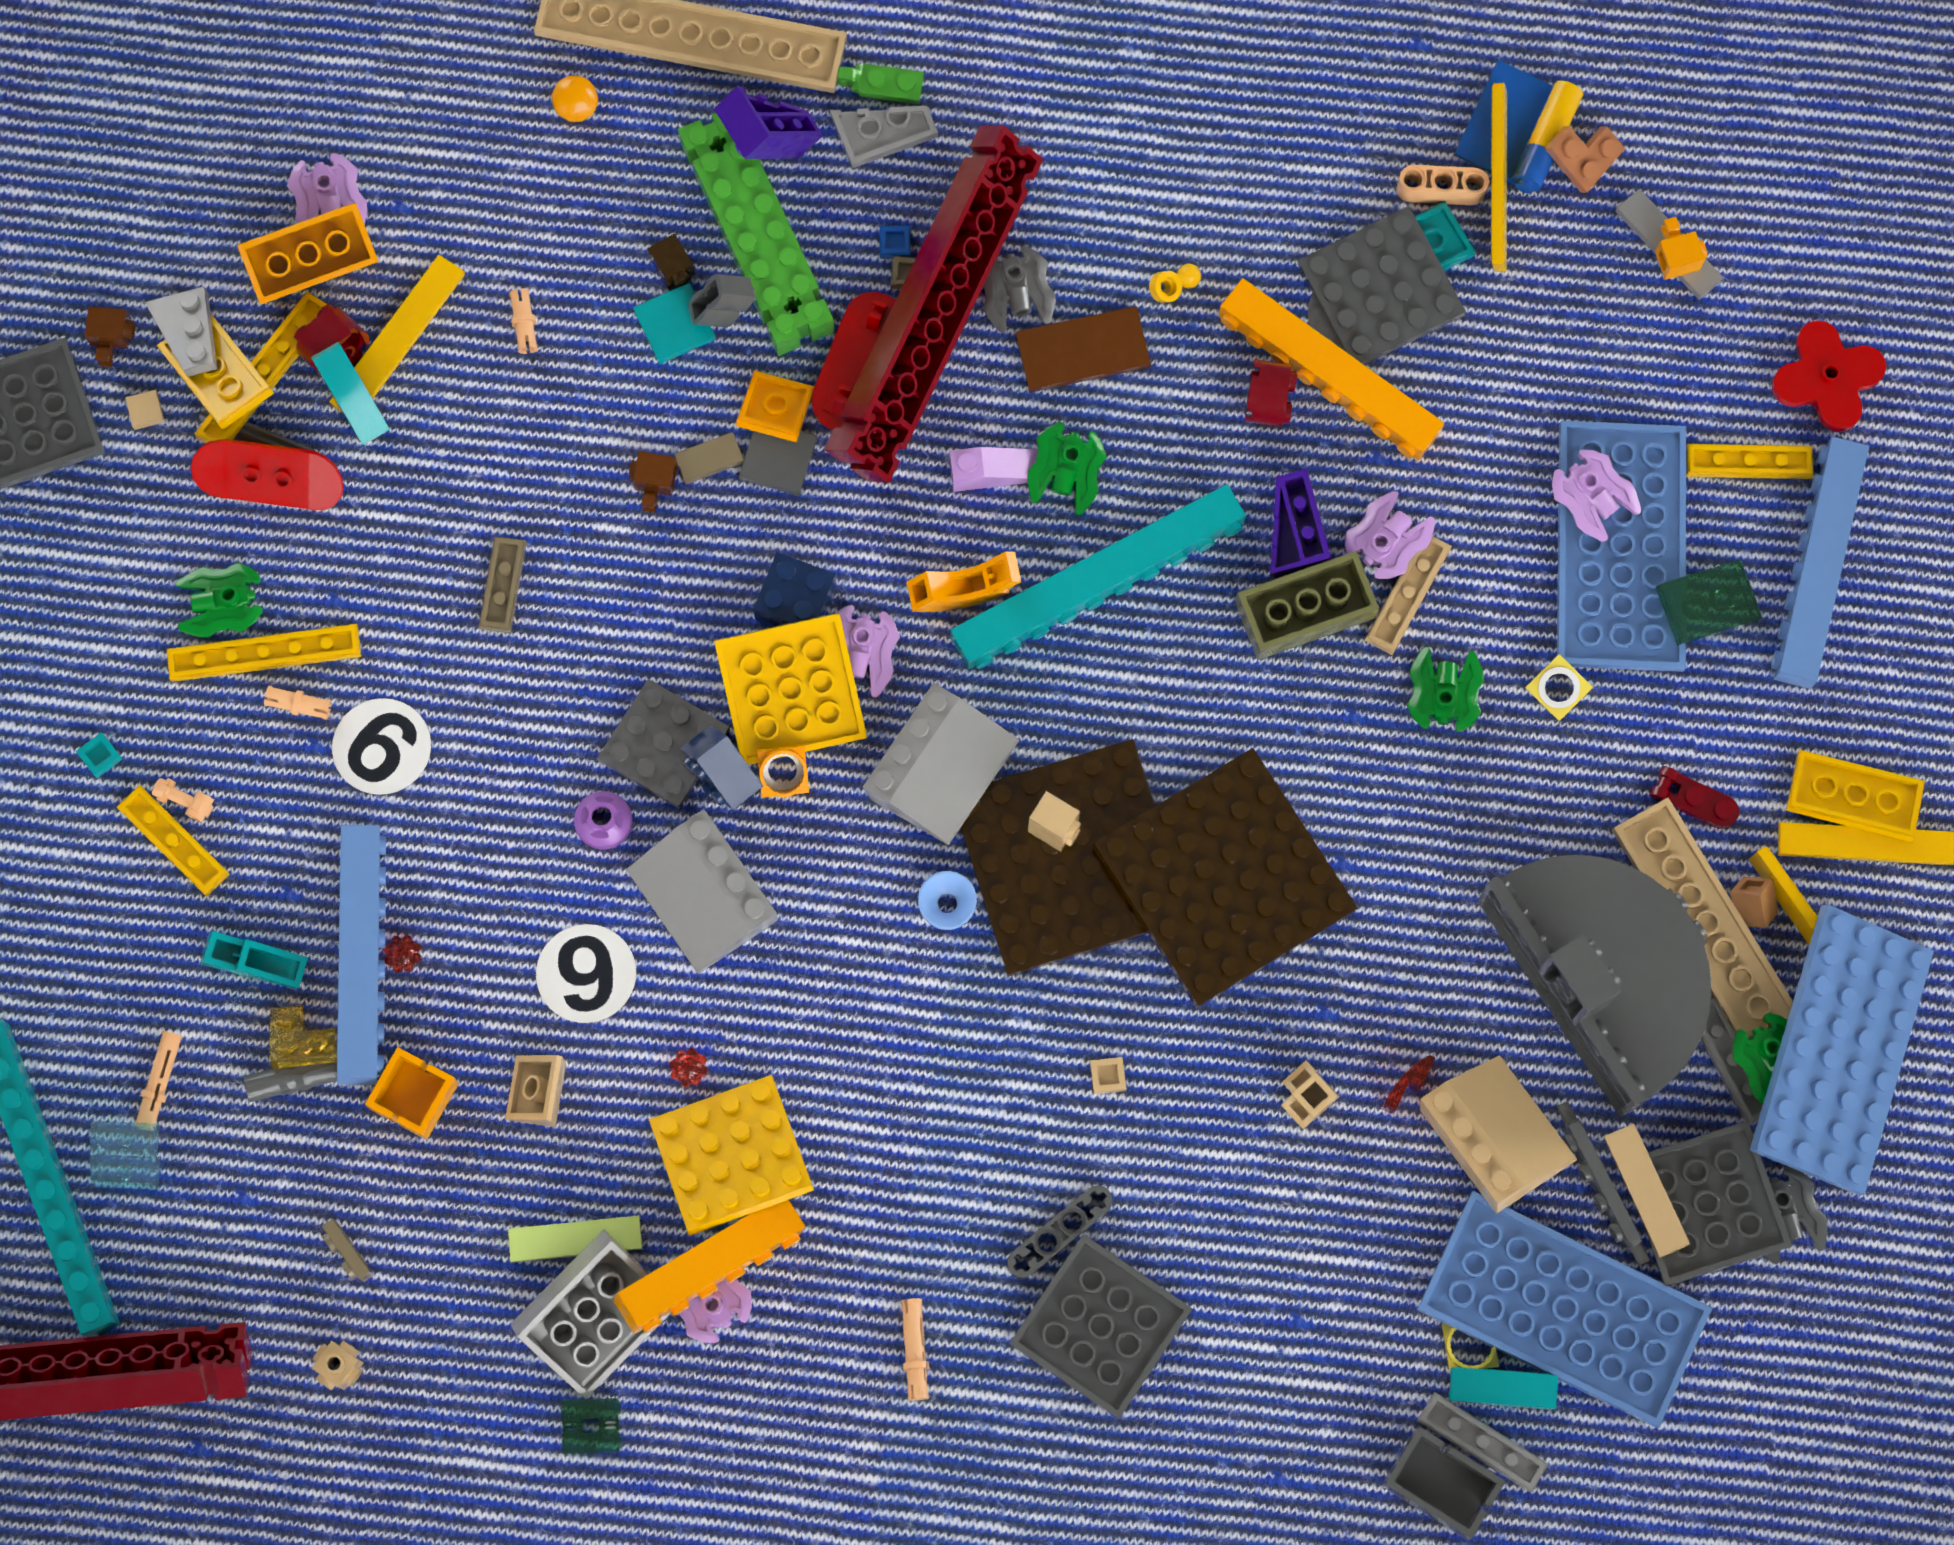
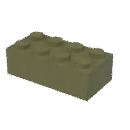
[1235,551,1379,660]

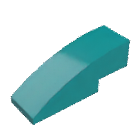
[311,342,390,445]
[200,931,308,989]
[1449,1367,1558,1410]

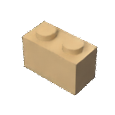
[1028,791,1081,852]

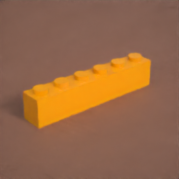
[613,1200,806,1334]

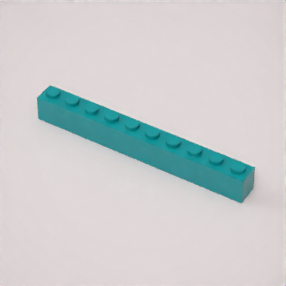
[950,484,1246,670]
[0,1018,120,1337]

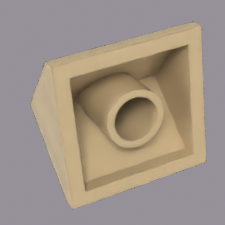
[505,1055,566,1127]

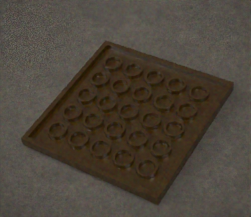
[960,739,1155,977]
[1092,748,1358,1009]

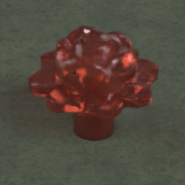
[383,935,422,973]
[669,1048,708,1087]

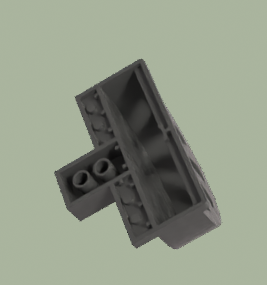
[1478,855,1711,1118]

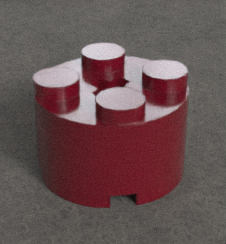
[294,304,369,377]
[1244,359,1297,427]

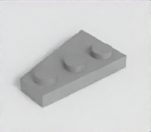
[830,105,938,169]
[145,286,218,377]

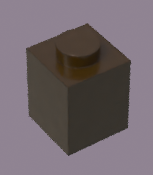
[647,234,695,289]

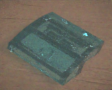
[90,1121,160,1189]

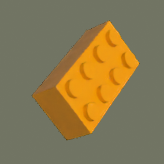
[237,202,379,305]

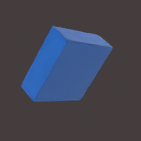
[880,226,911,259]

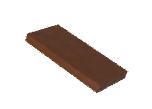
[1015,306,1151,393]

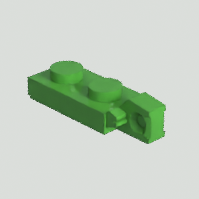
[837,64,924,105]

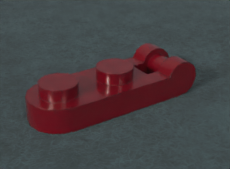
[1649,766,1739,829]

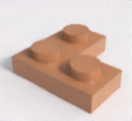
[1544,126,1625,193]

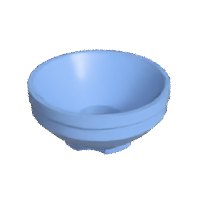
[918,871,977,930]

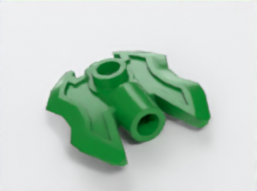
[1027,422,1107,516]
[175,562,263,637]
[1406,647,1484,732]
[1733,1013,1787,1104]

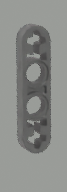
[1007,1185,1113,1279]

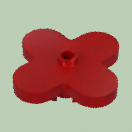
[1771,320,1886,432]

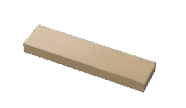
[1364,536,1452,655]
[1604,1124,1690,1258]

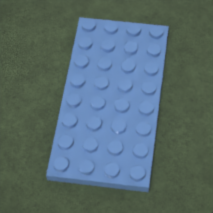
[1557,421,1686,672]
[1750,904,1934,1195]
[1417,1191,1712,1428]

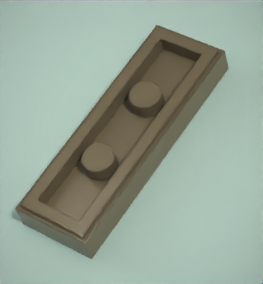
[479,536,527,634]

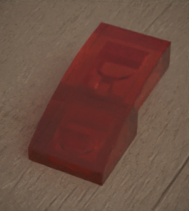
[1381,1055,1435,1114]

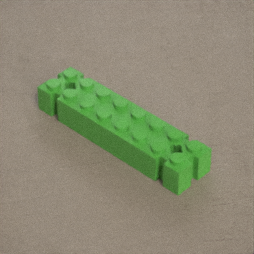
[678,113,835,356]

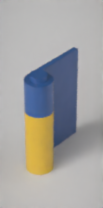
[1454,60,1584,194]

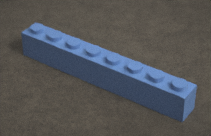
[1771,436,1869,689]
[337,825,386,1085]

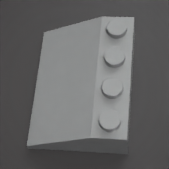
[863,683,1019,845]
[626,809,778,974]
[511,1229,671,1399]

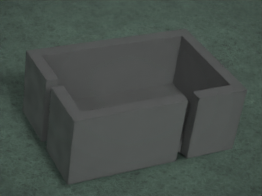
[1381,1427,1506,1540]

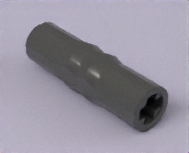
[243,1053,337,1102]

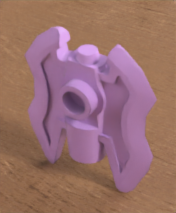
[287,153,367,225]
[1552,450,1641,542]
[1345,491,1435,579]
[836,605,900,698]
[680,1279,752,1343]

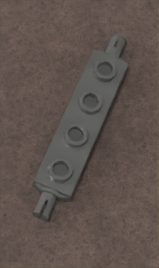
[1556,1101,1651,1266]

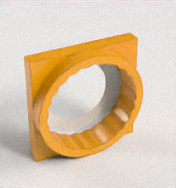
[757,745,809,798]

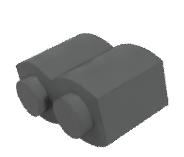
[688,274,755,328]

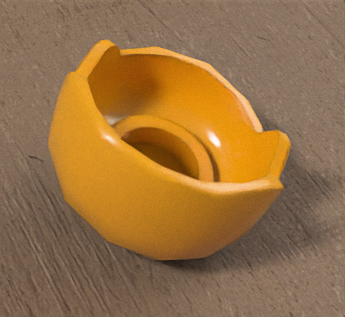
[551,75,598,122]

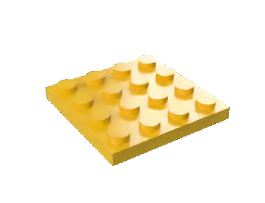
[714,613,867,765]
[649,1075,814,1236]

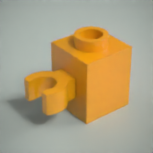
[1655,217,1707,280]

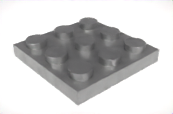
[597,679,730,809]

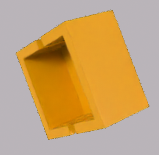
[365,1047,459,1140]

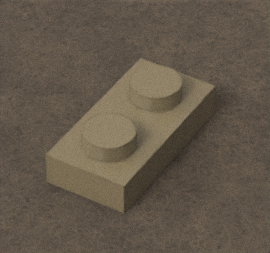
[322,1218,374,1283]

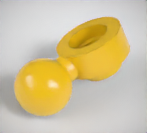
[1149,264,1201,303]

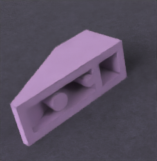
[950,447,1038,492]

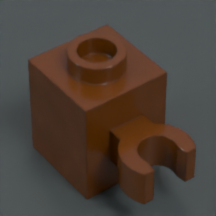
[84,307,135,367]
[629,451,678,513]

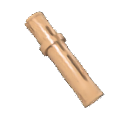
[134,1031,183,1131]
[901,1298,929,1401]

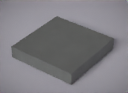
[739,431,818,496]

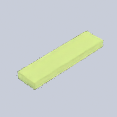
[508,1216,643,1263]

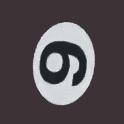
[332,698,431,795]
[536,924,636,1023]

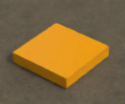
[736,370,814,443]

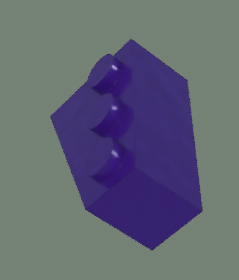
[714,86,823,159]
[1270,469,1332,580]

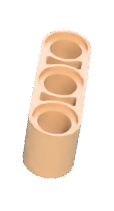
[1396,165,1489,205]

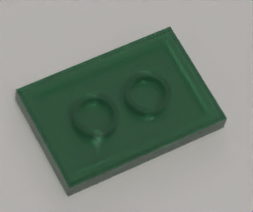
[1655,559,1763,646]

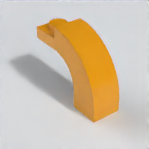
[906,552,1021,612]

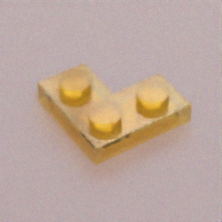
[270,1005,337,1069]

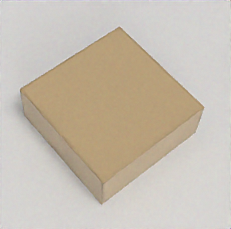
[125,390,165,430]
[1090,1057,1126,1094]

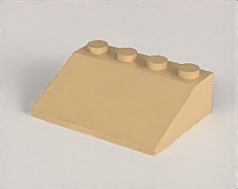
[1420,1055,1577,1214]

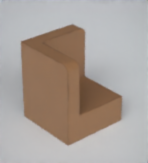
[1730,876,1778,929]

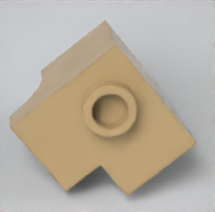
[1281,1060,1340,1129]

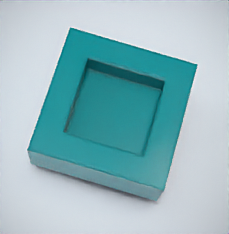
[76,732,123,778]

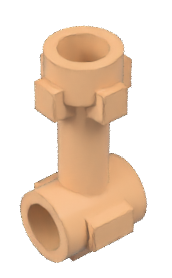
[152,778,214,823]

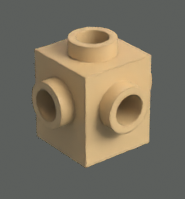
[312,1340,364,1390]

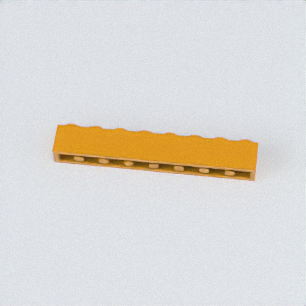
[1218,278,1445,461]

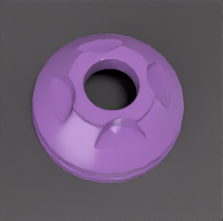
[574,791,633,850]

